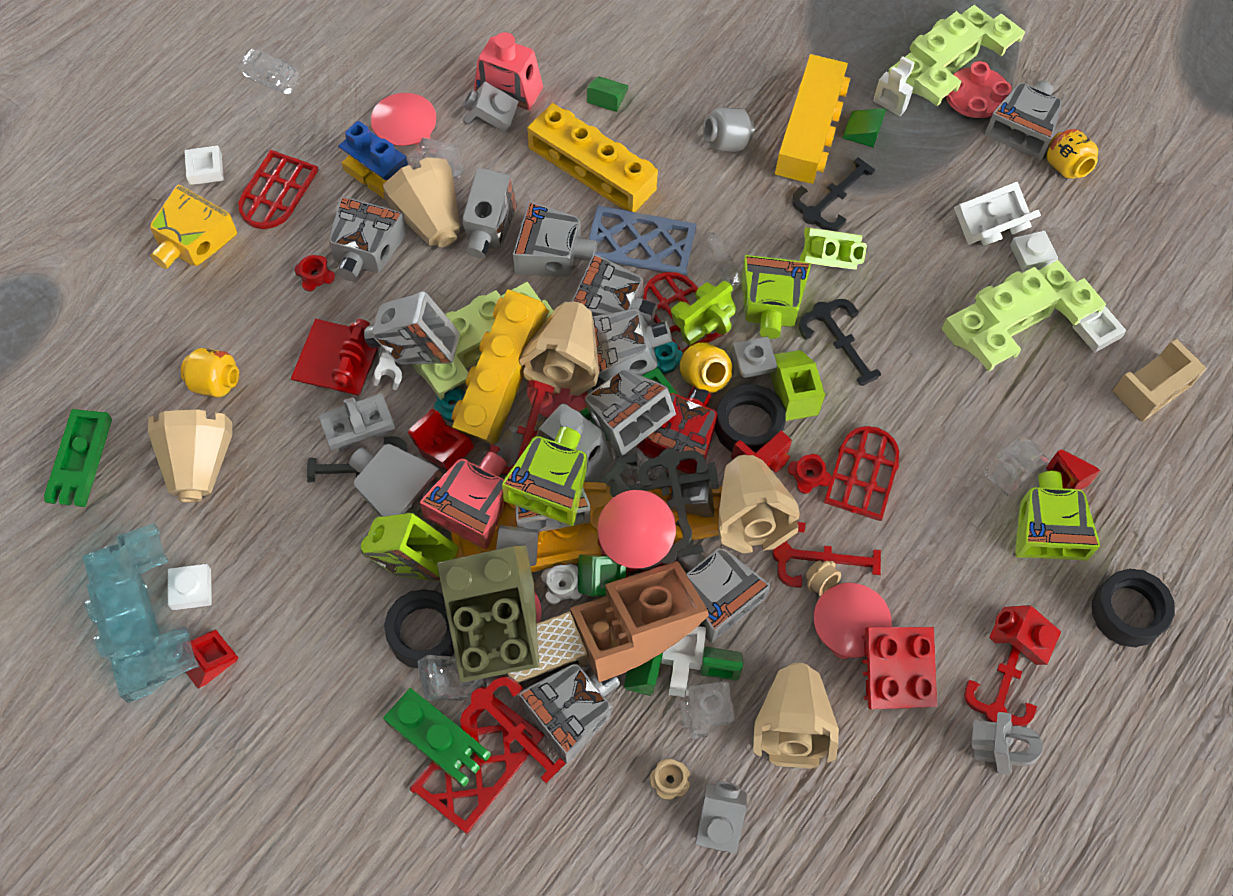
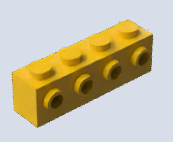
[775,54,851,184]
[527,102,658,212]
[452,289,549,445]

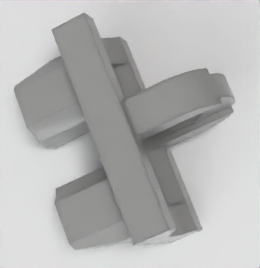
[318,393,395,451]
[972,712,1043,775]

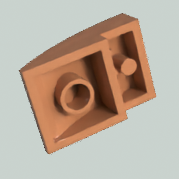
[570,561,709,683]

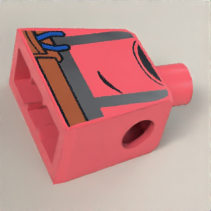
[474,32,543,111]
[420,452,507,550]

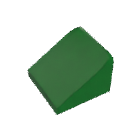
[587,76,629,112]
[843,108,886,148]
[578,554,626,596]
[700,647,743,681]
[624,653,663,696]

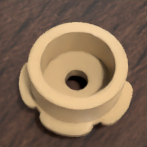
[806,561,841,596]
[650,759,690,800]

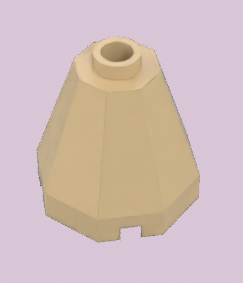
[383,157,460,247]
[519,301,599,396]
[148,409,232,503]
[718,455,800,553]
[753,663,839,769]

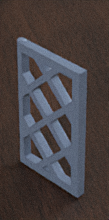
[589,205,697,276]

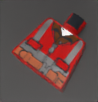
[636,386,717,474]

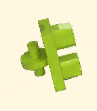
[799,227,867,270]
[671,280,737,346]

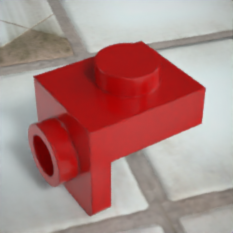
[408,409,475,471]
[731,431,792,473]
[989,605,1061,665]

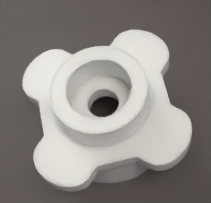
[541,564,583,605]

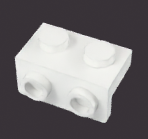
[954,182,1041,246]

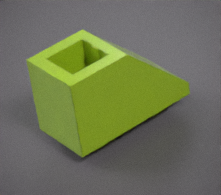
[770,350,825,421]

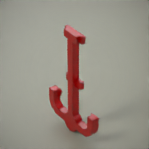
[488,380,555,477]
[772,522,881,588]
[964,645,1037,727]
[460,676,566,783]

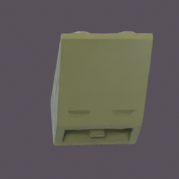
[437,545,539,683]

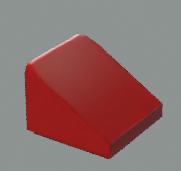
[1046,449,1100,490]
[177,629,238,689]

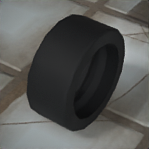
[715,384,786,453]
[1092,568,1175,648]
[384,589,455,669]

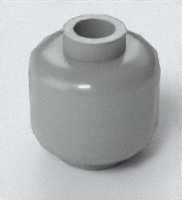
[703,107,755,152]

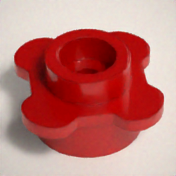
[294,255,335,292]
[788,454,831,494]

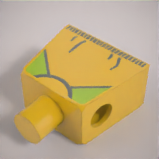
[150,184,237,269]

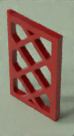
[409,694,545,834]

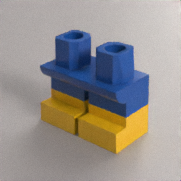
[338,121,408,199]

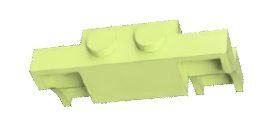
[888,5,1025,106]
[942,260,1106,371]
[412,282,553,400]

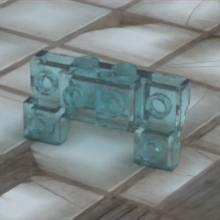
[83,523,199,703]

